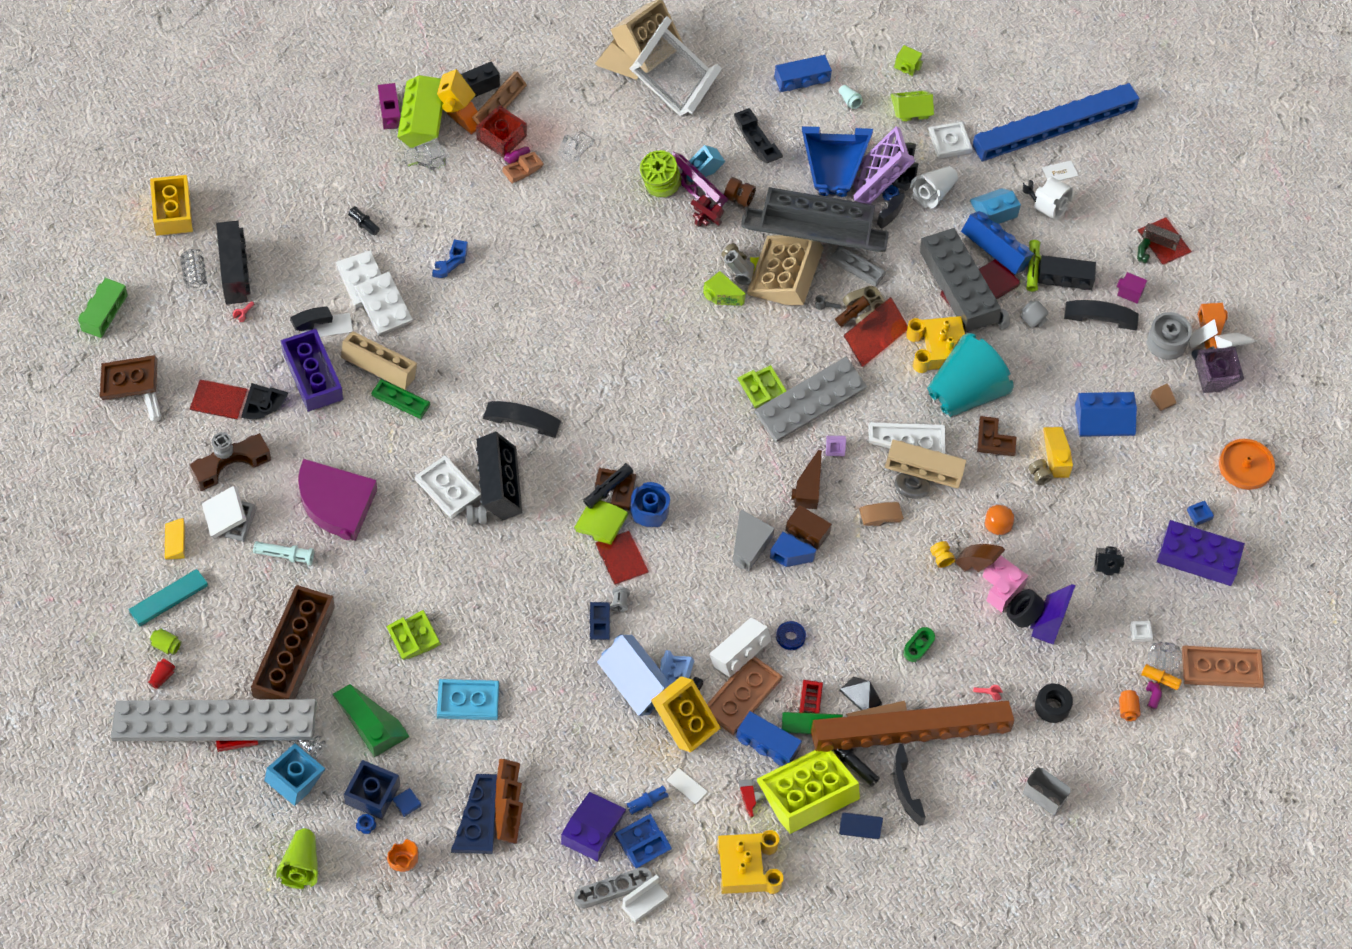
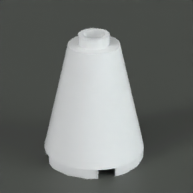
[910,166,958,209]

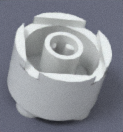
[1034,176,1074,219]

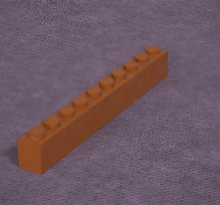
[811,700,1015,752]

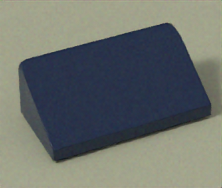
[839,812,883,839]

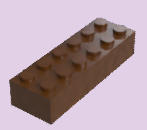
[251,585,335,700]

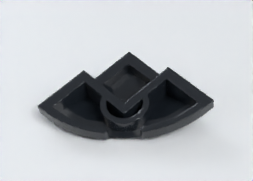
[241,383,289,420]

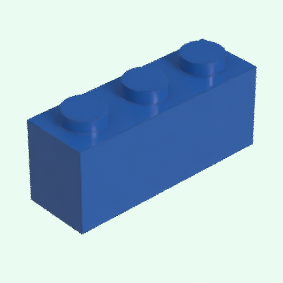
[774,55,832,92]
[736,711,802,766]

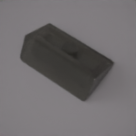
[1142,223,1181,250]

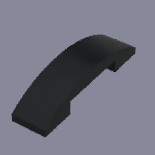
[734,108,783,163]
[1064,300,1139,331]
[483,401,561,438]
[893,744,926,826]

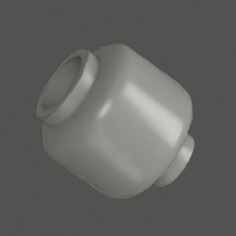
[1021,300,1048,327]

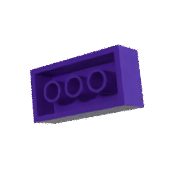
[280,329,343,412]
[1156,520,1245,586]

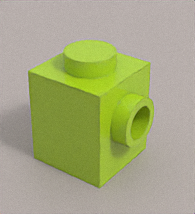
[894,45,923,76]

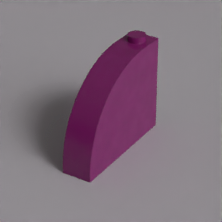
[298,459,377,541]

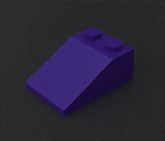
[1030,584,1076,645]
[561,792,626,862]

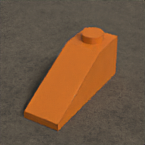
[1197,303,1228,360]

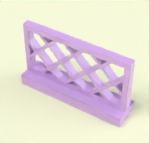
[853,126,915,204]

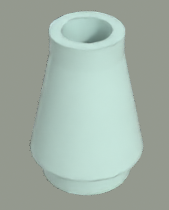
[839,85,863,109]

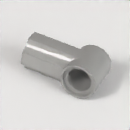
[724,250,755,285]

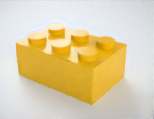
[150,175,193,236]
[651,676,721,753]

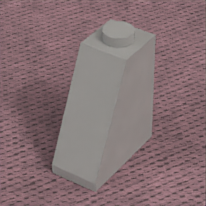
[732,509,775,571]

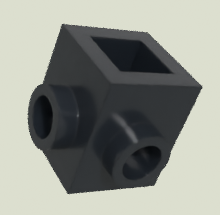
[1094,546,1124,575]

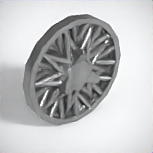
[894,473,930,499]

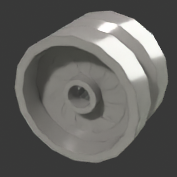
[1146,312,1192,360]

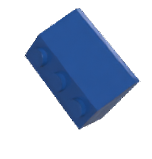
[1075,392,1137,437]

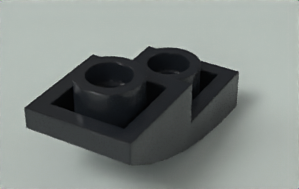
[877,193,905,229]
[290,306,333,331]

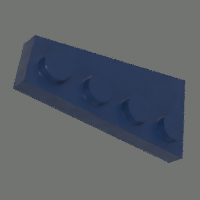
[451,774,497,854]

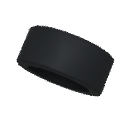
[1007,589,1044,628]

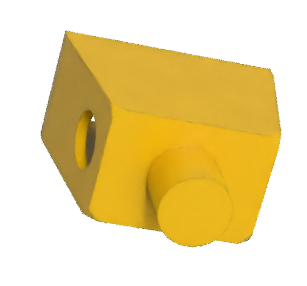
[437,69,476,113]

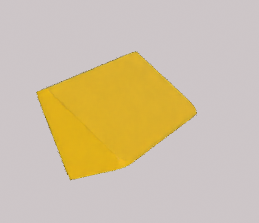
[165,518,185,560]

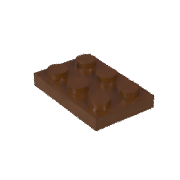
[100,355,158,400]

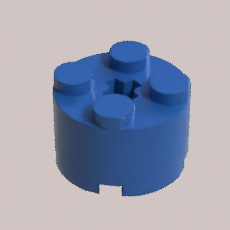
[631,482,670,527]

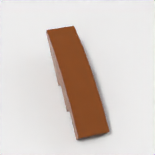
[495,759,523,844]

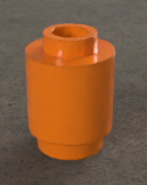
[1119,690,1141,721]

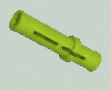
[1026,240,1041,292]

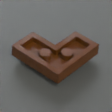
[977,416,1017,456]
[595,468,637,511]

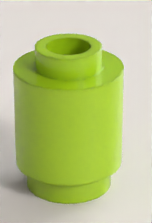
[150,628,182,655]

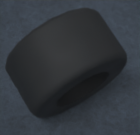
[1035,683,1073,723]

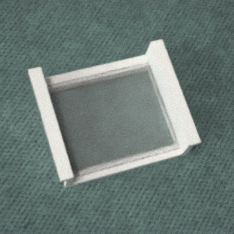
[629,17,722,116]

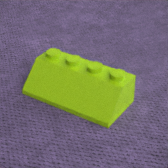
[397,75,443,149]

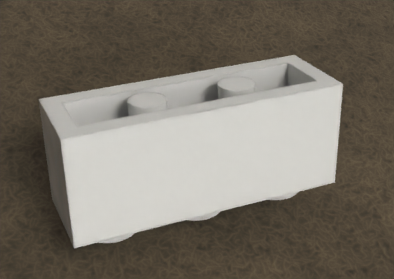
[709,618,772,677]

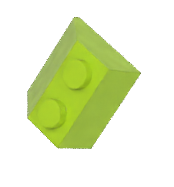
[891,90,934,121]

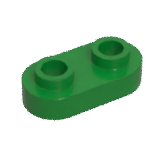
[903,627,935,662]

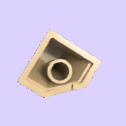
[595,39,646,80]

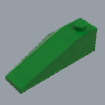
[333,684,409,757]

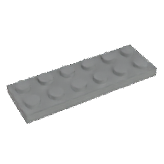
[754,357,867,442]

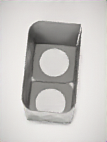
[1023,767,1071,816]

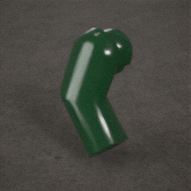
[1137,238,1151,264]

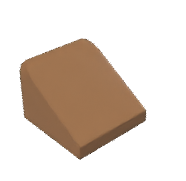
[1150,383,1176,411]

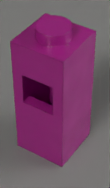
[378,83,401,129]

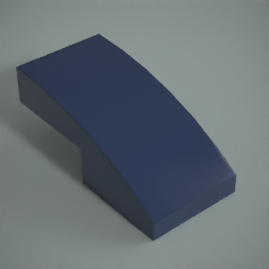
[590,602,610,640]

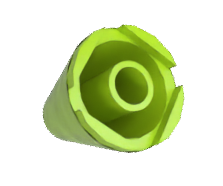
[276,828,318,889]

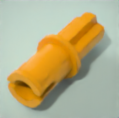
[1141,664,1182,690]

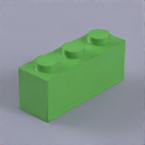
[78,278,128,338]

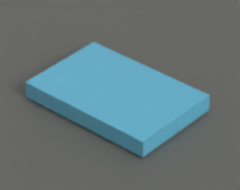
[437,679,499,720]

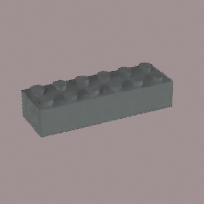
[920,228,1001,332]

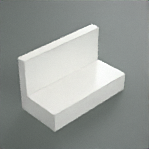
[622,875,668,923]

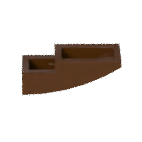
[954,544,1005,572]

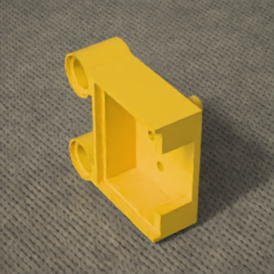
[906,316,965,373]
[717,830,783,894]

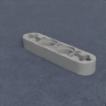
[574,867,652,909]

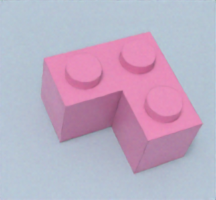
[982,555,1028,612]

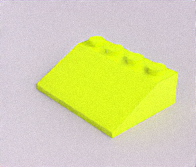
[757,750,860,834]

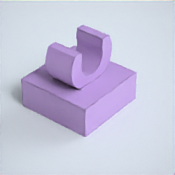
[825,436,846,456]

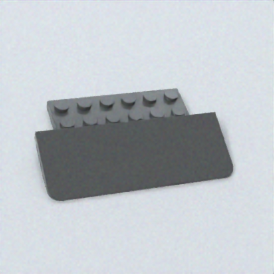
[741,187,889,252]

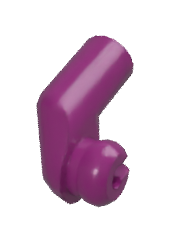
[1146,681,1162,709]

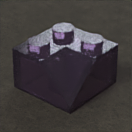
[1195,347,1244,393]

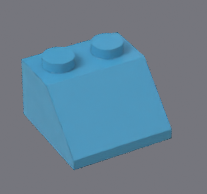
[970,188,1021,224]
[264,743,325,806]

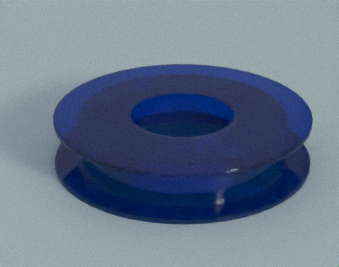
[776,621,806,650]

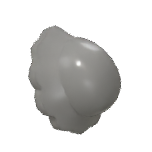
[996,309,1010,330]

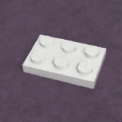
[336,251,382,308]
[355,272,413,336]
[415,455,481,519]

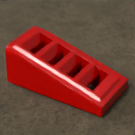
[799,680,823,713]

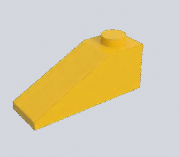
[1043,427,1073,478]

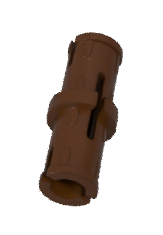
[835,296,871,328]

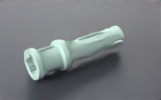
[253,541,314,566]

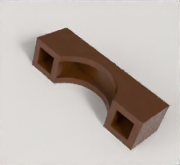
[189,433,271,491]

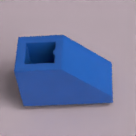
[770,532,816,567]

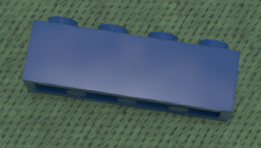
[961,211,1034,274]

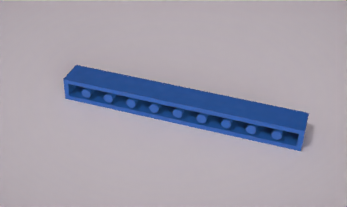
[972,83,1140,162]

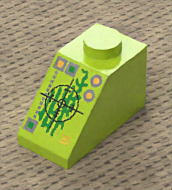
[703,271,746,306]

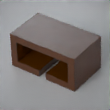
[785,505,832,550]

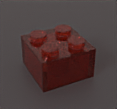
[476,105,527,158]

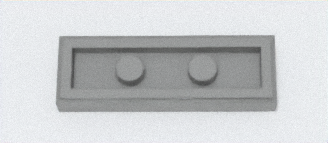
[830,245,886,287]

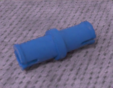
[626,785,669,815]

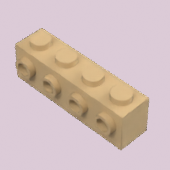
[341,331,417,390]
[885,439,966,488]

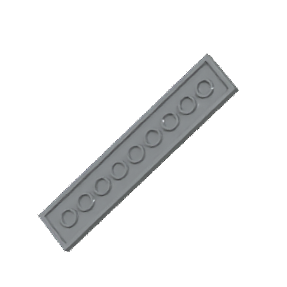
[110,699,317,741]

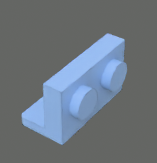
[660,650,694,684]

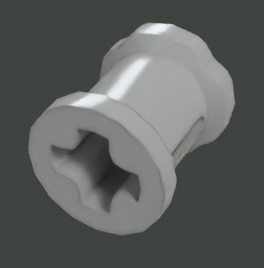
[610,587,630,612]

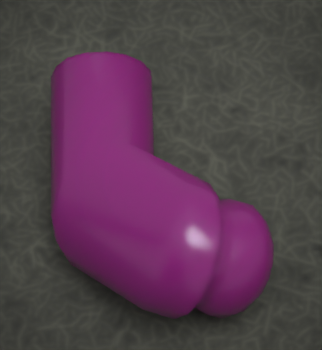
[504,146,530,164]

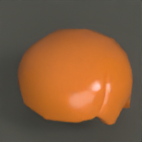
[984,505,1014,535]
[387,839,419,872]

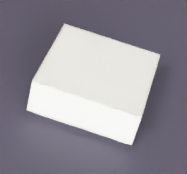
[1130,621,1153,642]

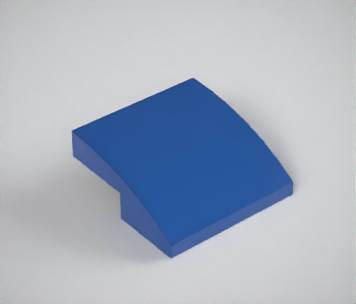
[614,814,672,868]

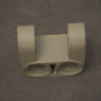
[842,286,888,330]

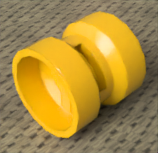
[930,541,955,568]

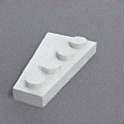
[868,423,945,454]

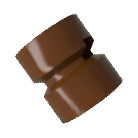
[724,177,756,207]

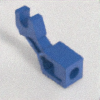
[432,239,468,278]

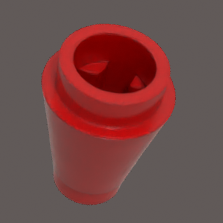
[148,658,176,689]

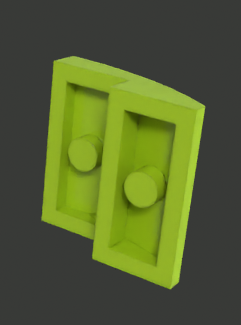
[737,365,786,408]
[574,500,629,544]
[386,610,441,660]

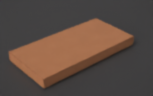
[1182,646,1264,688]
[707,656,783,735]

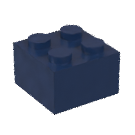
[344,760,400,820]

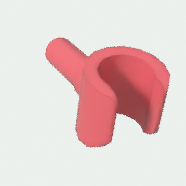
[233,301,254,322]
[973,685,1003,701]

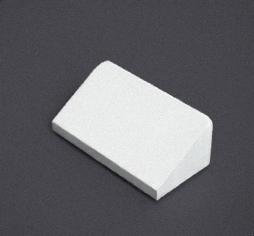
[1215,333,1255,349]

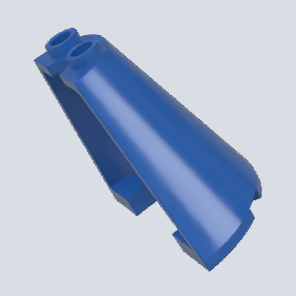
[802,126,873,197]

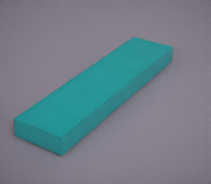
[128,569,208,627]

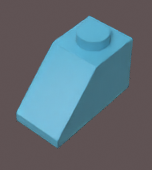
[681,145,725,182]

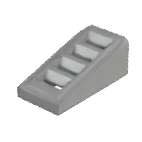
[225,501,257,542]

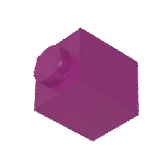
[1117,272,1147,304]

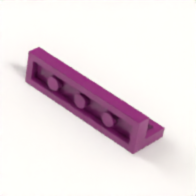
[672,151,728,210]

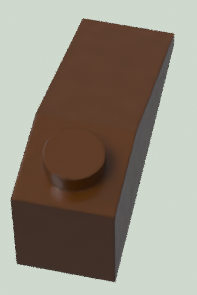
[791,450,822,509]

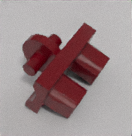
[690,195,725,227]

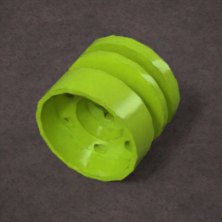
[640,150,682,198]

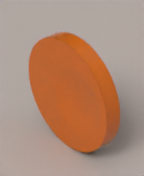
[1219,439,1275,490]

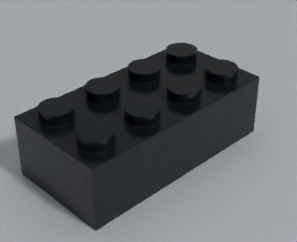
[216,220,251,304]
[476,431,523,520]

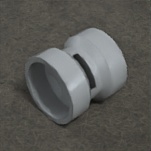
[212,432,233,459]
[466,505,487,525]

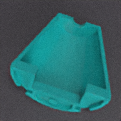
[927,333,1014,417]

